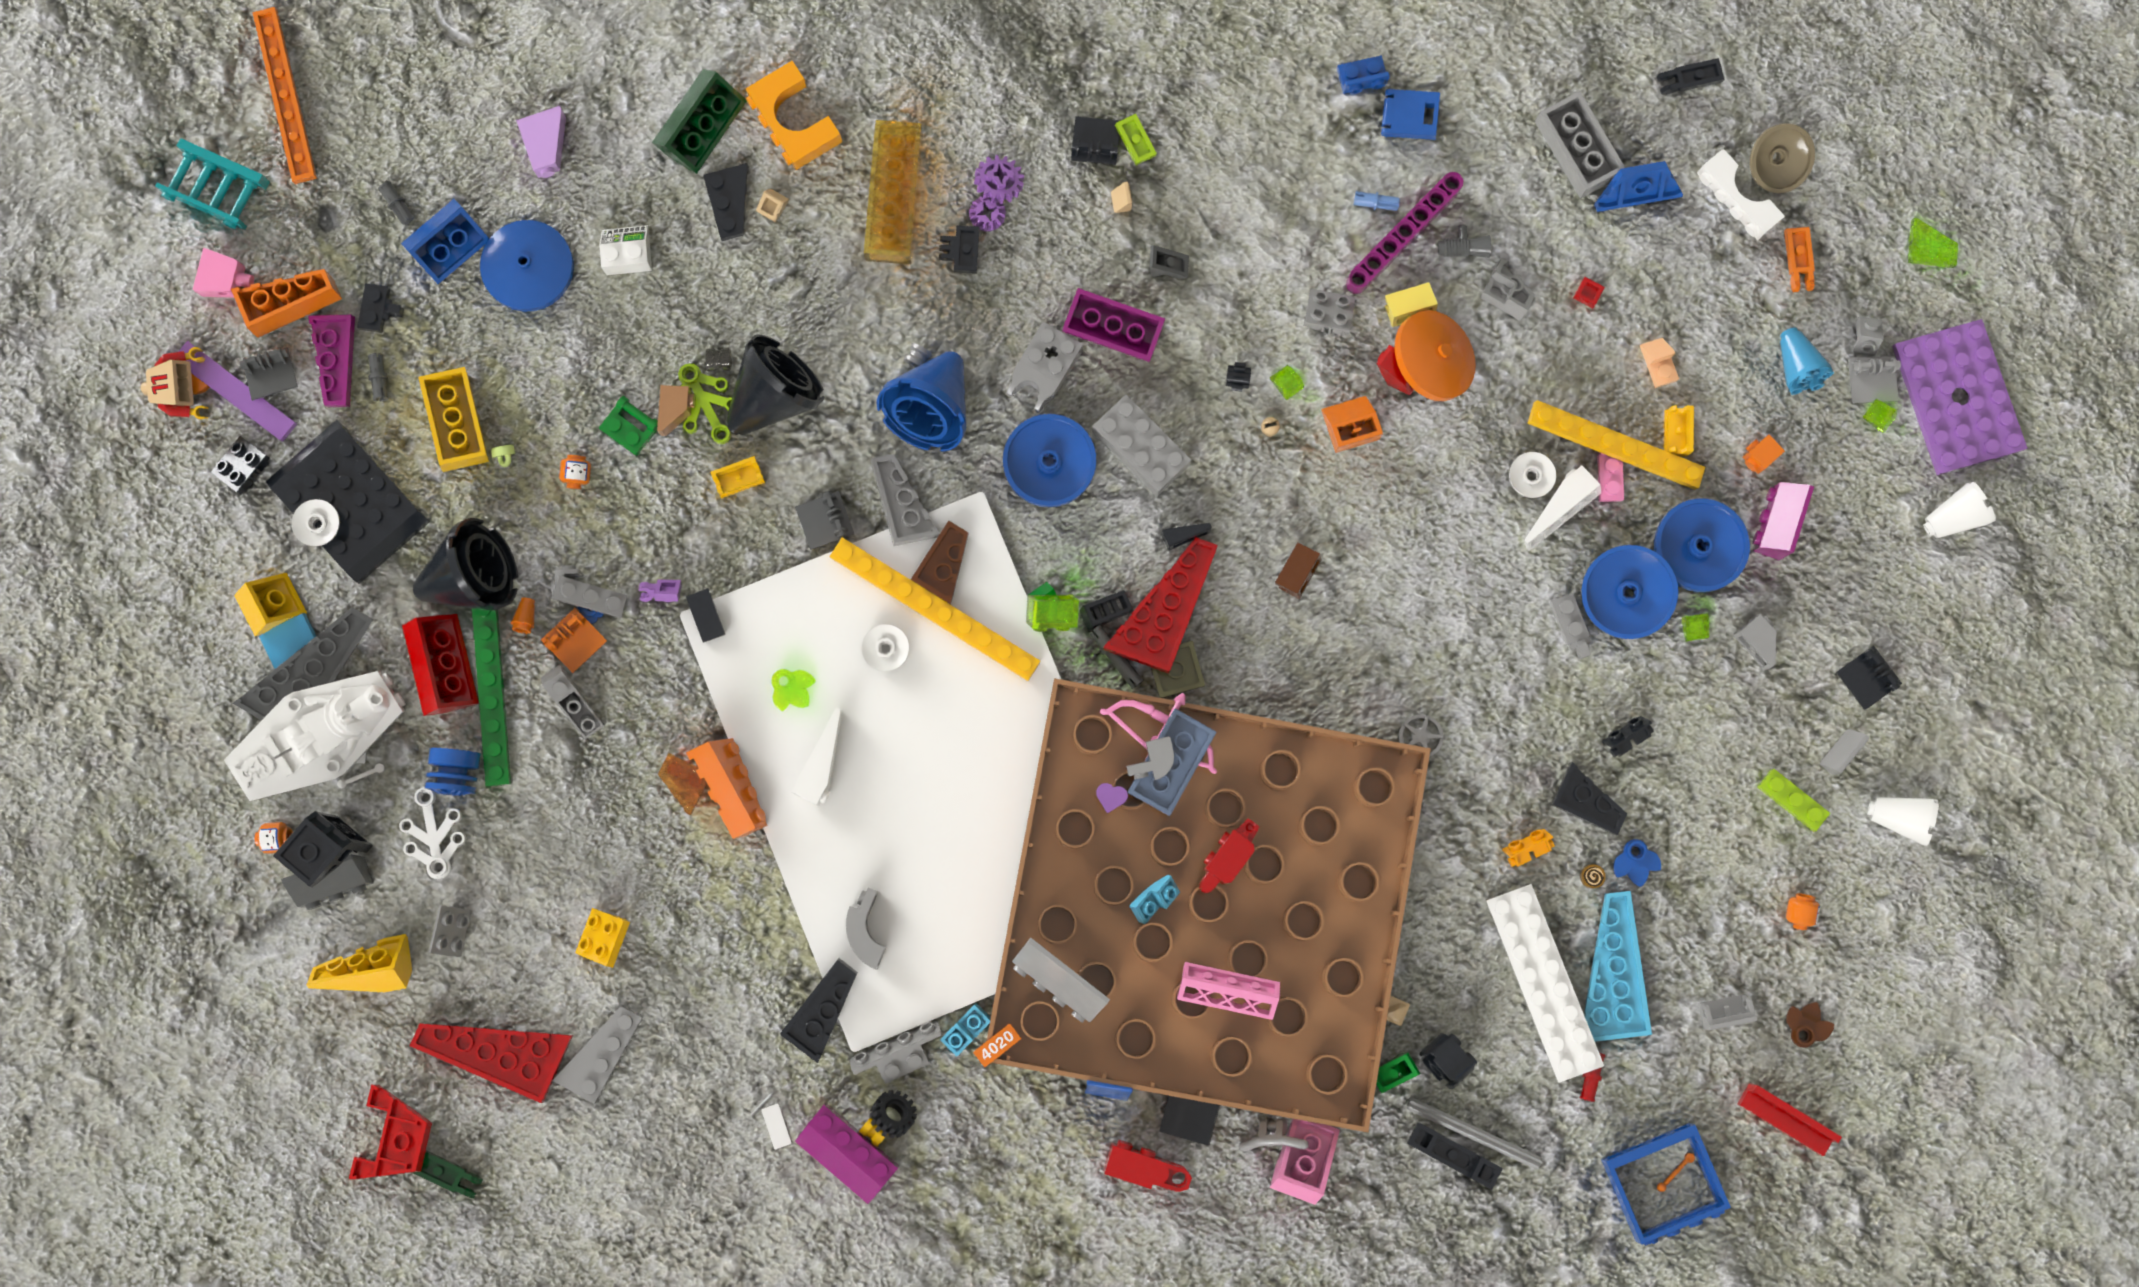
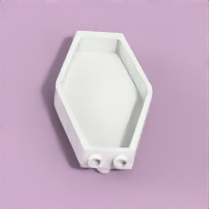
[224,671,406,801]

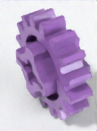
[974,155,1024,204]

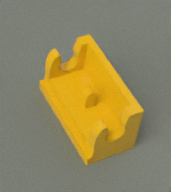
[1664,405,1694,457]
[710,456,765,499]

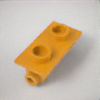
[1502,829,1555,867]

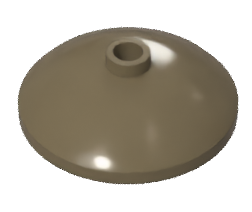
[1750,123,1815,193]

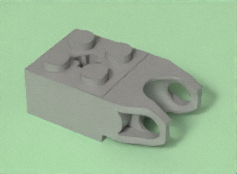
[1007,322,1083,413]

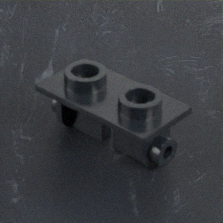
[1602,716,1654,757]

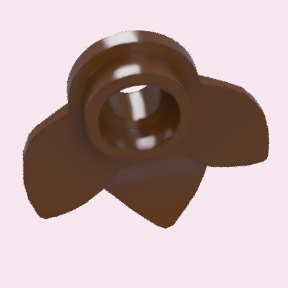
[1786,1002,1834,1048]

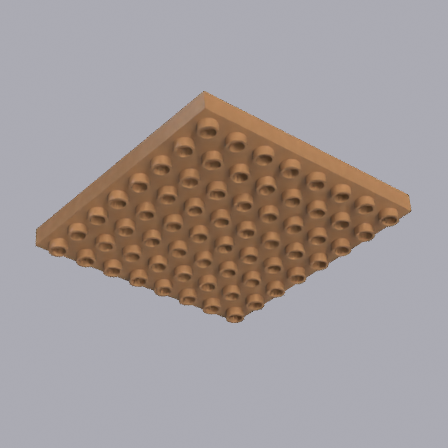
[987,678,1431,1132]

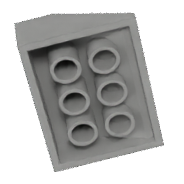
[1012,938,1110,1023]

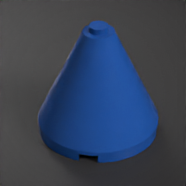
[876,352,966,452]

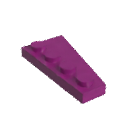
[308,314,355,408]

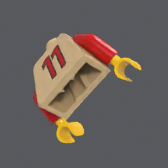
[141,347,209,419]

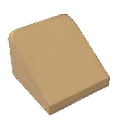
[1111,182,1132,213]
[756,189,789,222]

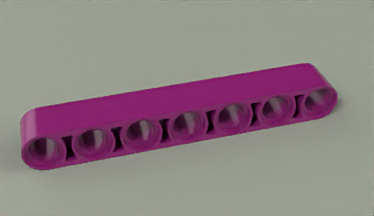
[1346,172,1464,294]

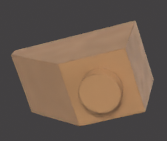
[657,385,695,436]

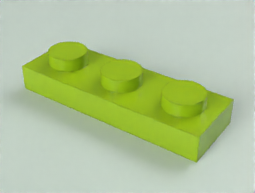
[1757,768,1830,832]

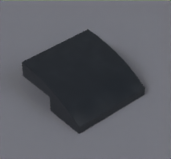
[1159,1096,1220,1146]

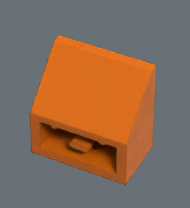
[1321,396,1383,453]

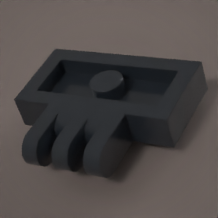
[939,225,980,274]

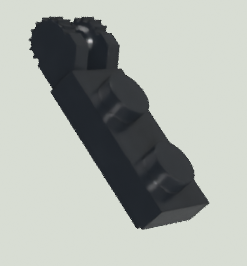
[1656,58,1725,95]

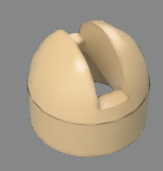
[1261,417,1280,437]

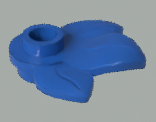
[1614,839,1661,887]

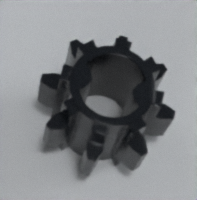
[1226,362,1251,392]

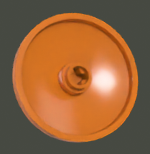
[1395,310,1476,401]

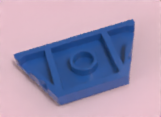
[1594,161,1683,212]

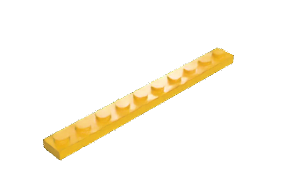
[829,537,1041,681]

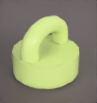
[491,445,516,467]

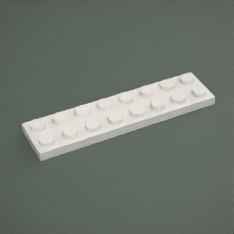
[1486,884,1604,1083]

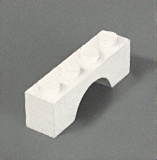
[1697,149,1785,240]

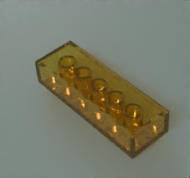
[864,120,923,265]

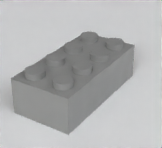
[1535,91,1625,199]
[1092,395,1191,497]

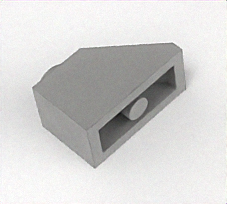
[1733,614,1777,670]

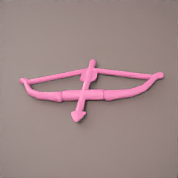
[1100,693,1217,774]

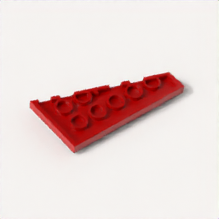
[1103,537,1218,674]

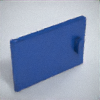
[1085,1080,1133,1101]

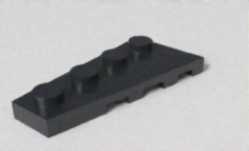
[780,958,858,1063]

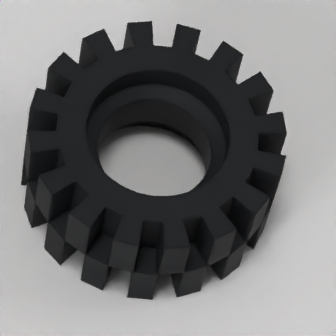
[869,1090,917,1139]

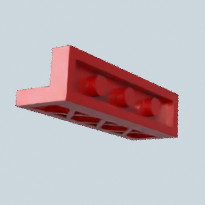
[1737,1084,1842,1156]

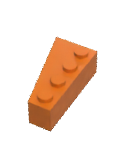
[231,269,342,338]
[686,738,768,839]

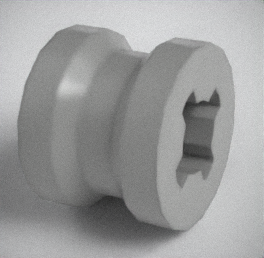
[904,343,932,368]

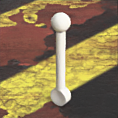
[337,763,385,789]

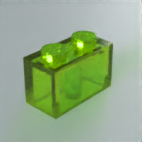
[1026,594,1079,632]

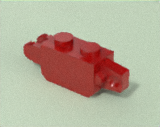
[1199,818,1259,893]

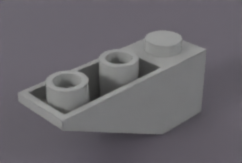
[541,664,604,739]

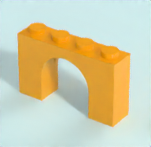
[745,61,842,170]

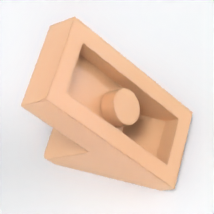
[1640,338,1679,388]

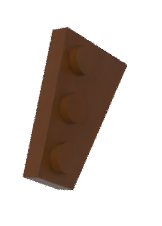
[911,521,969,605]

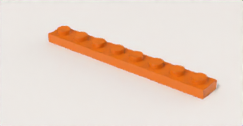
[252,7,317,184]

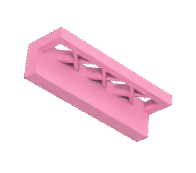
[1177,962,1280,1020]

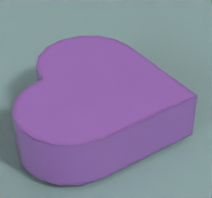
[1096,783,1128,814]

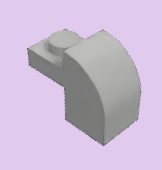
[1126,736,1174,780]

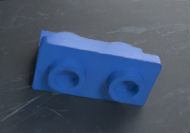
[1337,55,1390,94]

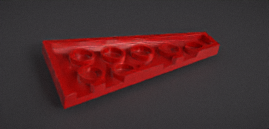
[409,1023,573,1103]

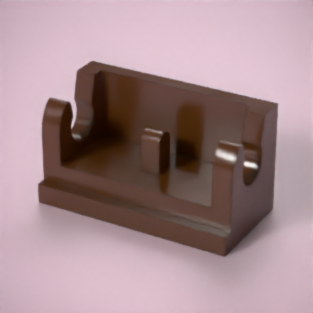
[1275,542,1322,600]

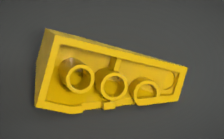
[306,934,412,992]

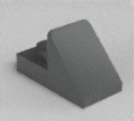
[1150,245,1189,279]

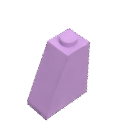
[516,106,566,178]

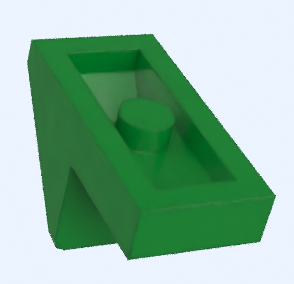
[1376,1052,1421,1094]

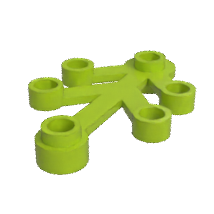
[678,363,732,444]

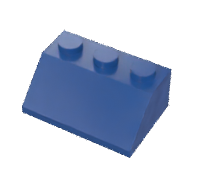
[401,199,489,284]

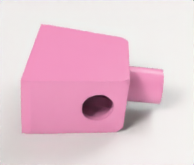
[193,248,254,298]

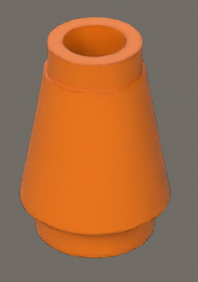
[511,597,535,634]

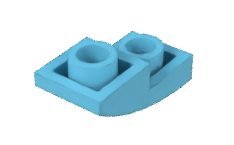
[1129,875,1180,924]
[940,1003,991,1057]

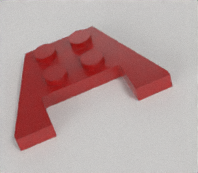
[349,1084,432,1179]

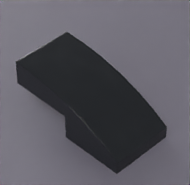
[686,588,725,643]

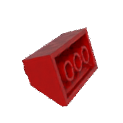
[402,614,479,716]

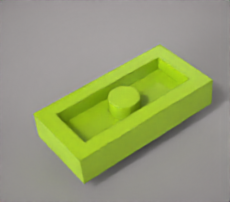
[1115,114,1157,166]

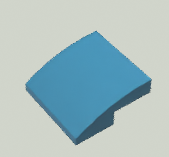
[259,613,316,669]

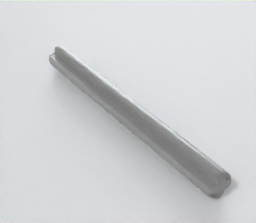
[1407,1098,1542,1169]

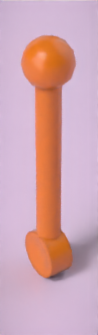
[1657,1153,1695,1192]

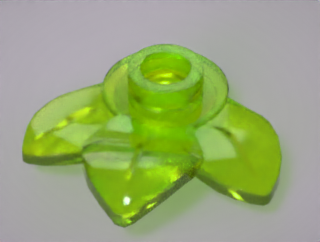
[771,669,816,711]

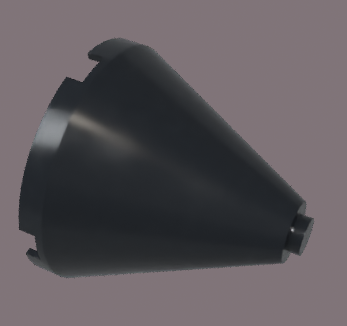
[726,334,825,435]
[413,518,518,611]

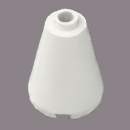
[1923,482,1996,538]
[1867,797,1939,846]

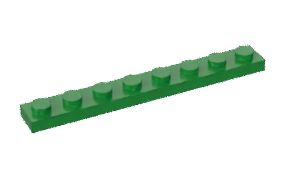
[472,608,511,787]

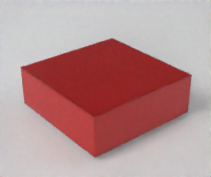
[1573,277,1605,309]

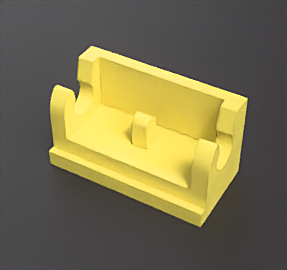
[1385,282,1438,327]

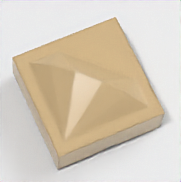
[1387,996,1410,1026]

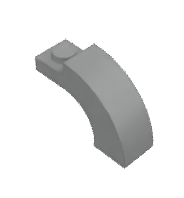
[846,888,886,970]

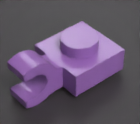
[639,580,682,602]

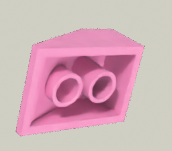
[1270,1119,1340,1205]

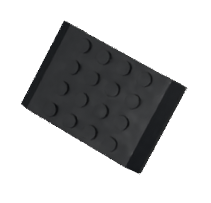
[266,420,430,584]

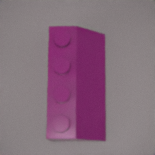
[1062,288,1165,362]
[795,1103,899,1204]

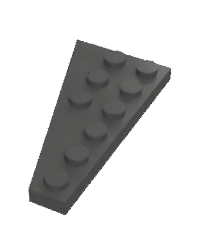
[232,607,374,720]

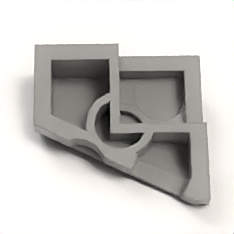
[1480,258,1535,321]

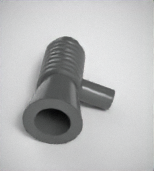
[1438,225,1491,258]

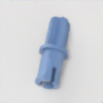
[1353,191,1400,211]

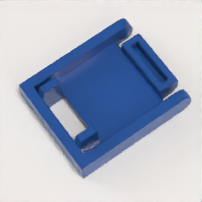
[1381,89,1440,140]

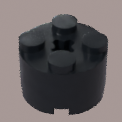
[1419,1033,1477,1089]

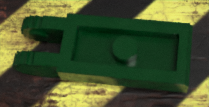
[411,1150,483,1198]

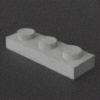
[551,576,627,618]

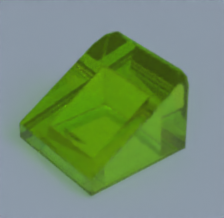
[1270,365,1304,400]
[1863,398,1897,433]
[1681,613,1709,642]

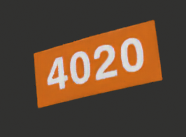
[973,1023,1021,1068]

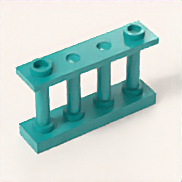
[155,138,270,230]

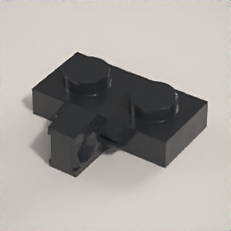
[357,283,404,333]

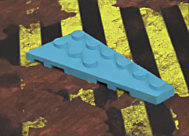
[1584,891,1652,1042]

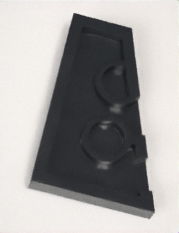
[703,163,748,241]

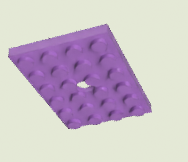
[1892,319,2028,476]

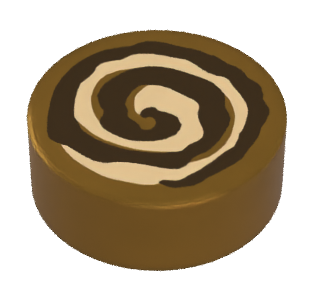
[1580,864,1606,889]

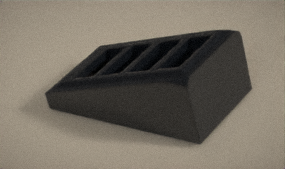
[1161,523,1212,550]
[1079,590,1134,631]

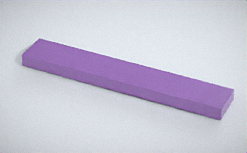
[178,341,297,442]

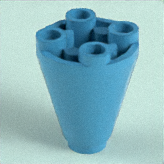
[1780,327,1834,395]

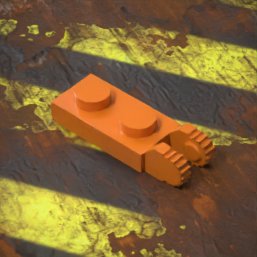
[1784,227,1815,292]

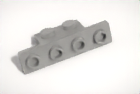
[849,1020,942,1084]

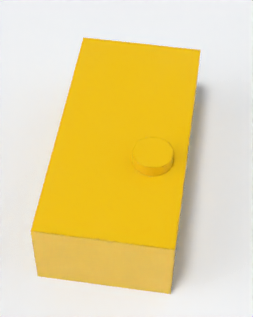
[418,367,489,472]

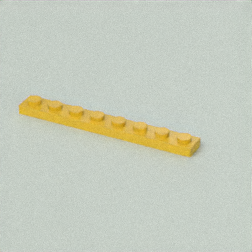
[1527,400,1705,490]

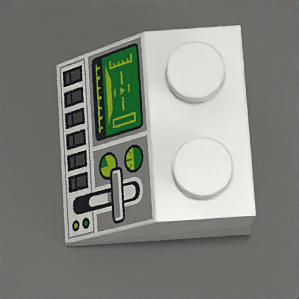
[599,225,652,275]

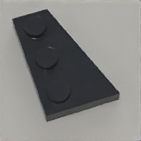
[1551,762,1627,836]

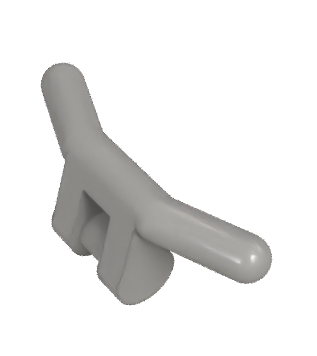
[1239,1118,1309,1152]

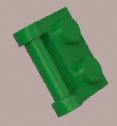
[599,396,658,457]

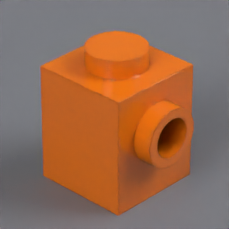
[1742,434,1785,474]

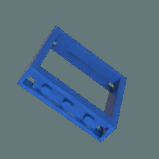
[1601,1123,1731,1246]

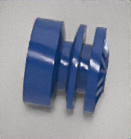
[424,748,481,796]

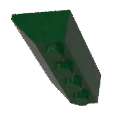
[652,69,747,174]

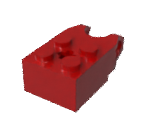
[1103,1139,1192,1192]

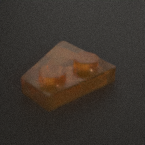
[658,753,707,815]

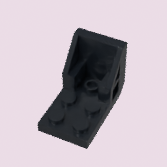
[273,811,373,887]

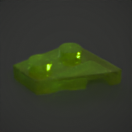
[1908,218,1958,268]

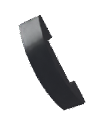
[1407,1122,1503,1190]

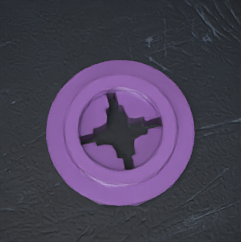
[969,196,1006,231]

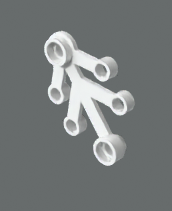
[399,787,467,879]

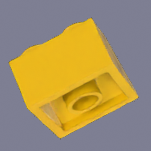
[234,572,307,636]

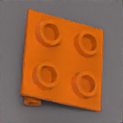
[541,608,607,673]

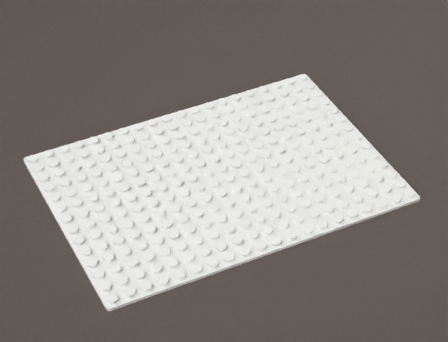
[680,492,1061,1052]

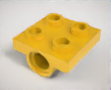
[575,908,630,968]

